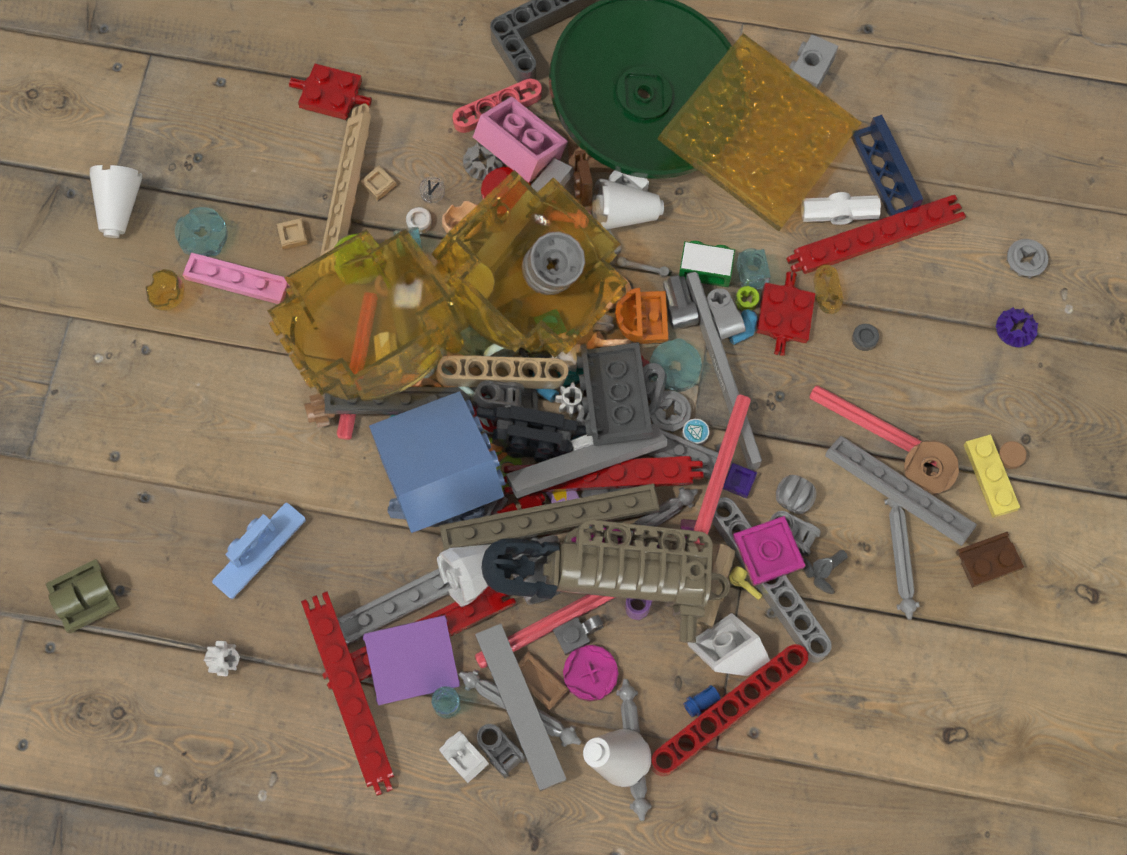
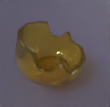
[145,269,185,311]

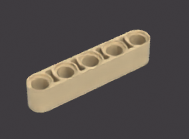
[436,355,568,389]

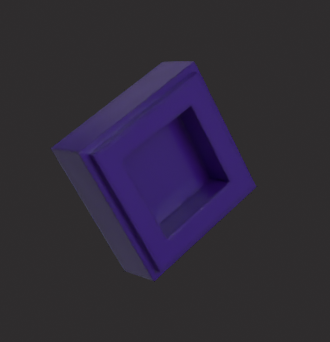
[723,463,757,499]

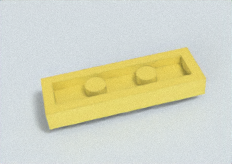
[964,434,1020,518]

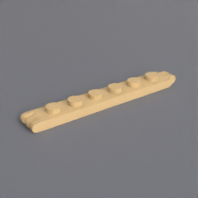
[317,104,371,276]

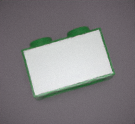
[679,241,735,288]

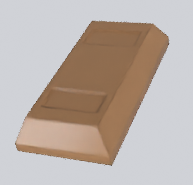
[518,652,569,710]

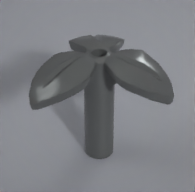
[802,550,848,594]

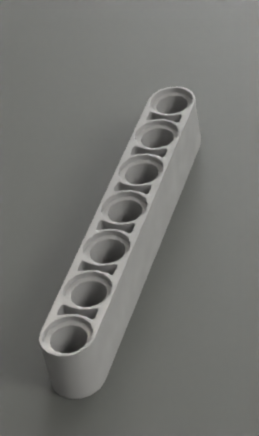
[712,497,832,663]

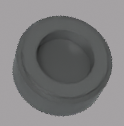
[852,324,879,351]

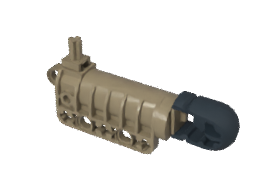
[481,520,730,643]

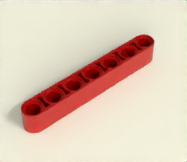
[650,644,808,776]

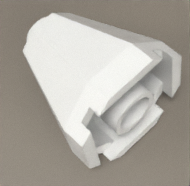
[437,544,491,607]

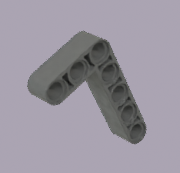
[490,0,597,83]

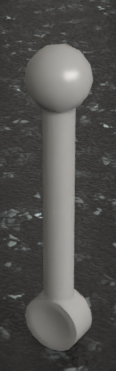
[617,257,669,278]

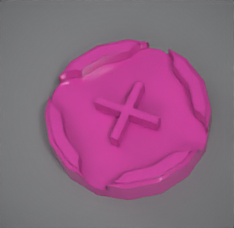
[563,645,618,702]

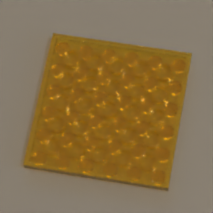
[658,33,861,231]

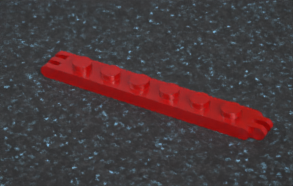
[786,195,966,274]
[504,456,704,494]
[322,586,517,690]
[301,591,394,796]

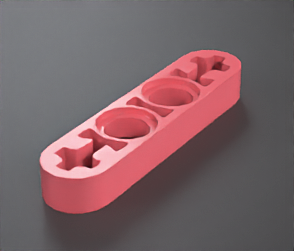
[452,78,542,133]

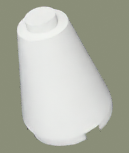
[90,165,142,238]
[592,179,664,231]
[583,729,651,787]

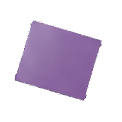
[363,615,460,705]

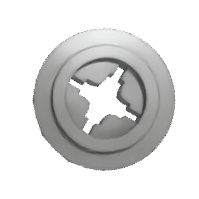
[463,142,503,180]
[1006,239,1048,278]
[650,391,691,432]

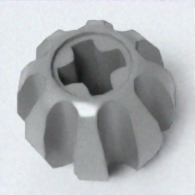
[776,475,816,514]

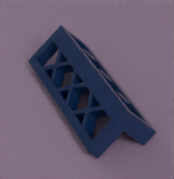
[850,114,923,216]

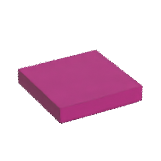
[733,516,806,586]

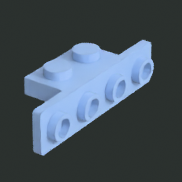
[212,503,306,599]

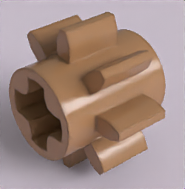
[304,393,335,428]

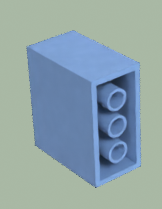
[369,391,505,533]

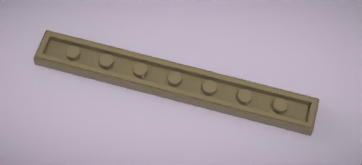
[439,484,660,551]

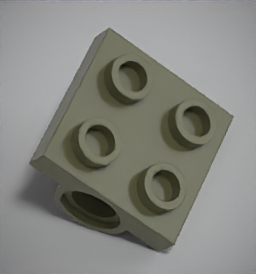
[45,559,120,634]

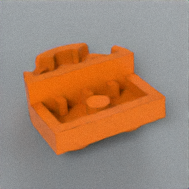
[615,288,668,344]

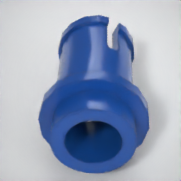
[683,685,721,717]

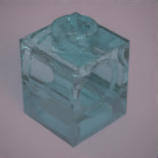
[736,248,771,289]

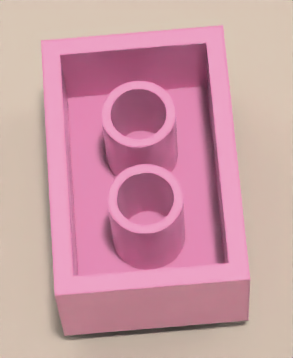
[473,97,568,183]

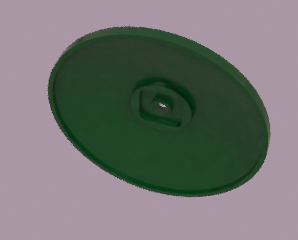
[549,0,746,179]

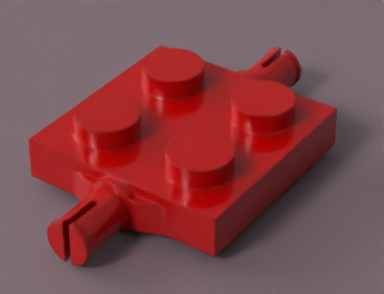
[289,63,372,120]
[756,271,815,356]

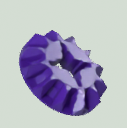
[996,307,1038,347]

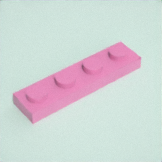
[183,252,290,305]

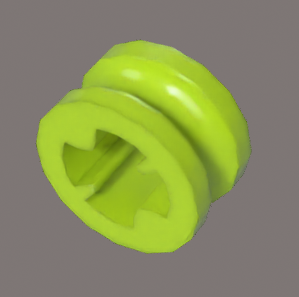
[735,286,759,311]

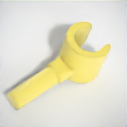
[729,566,762,600]

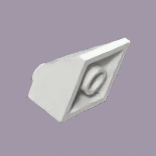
[687,613,770,676]

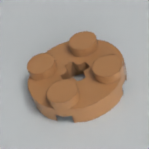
[904,440,959,494]

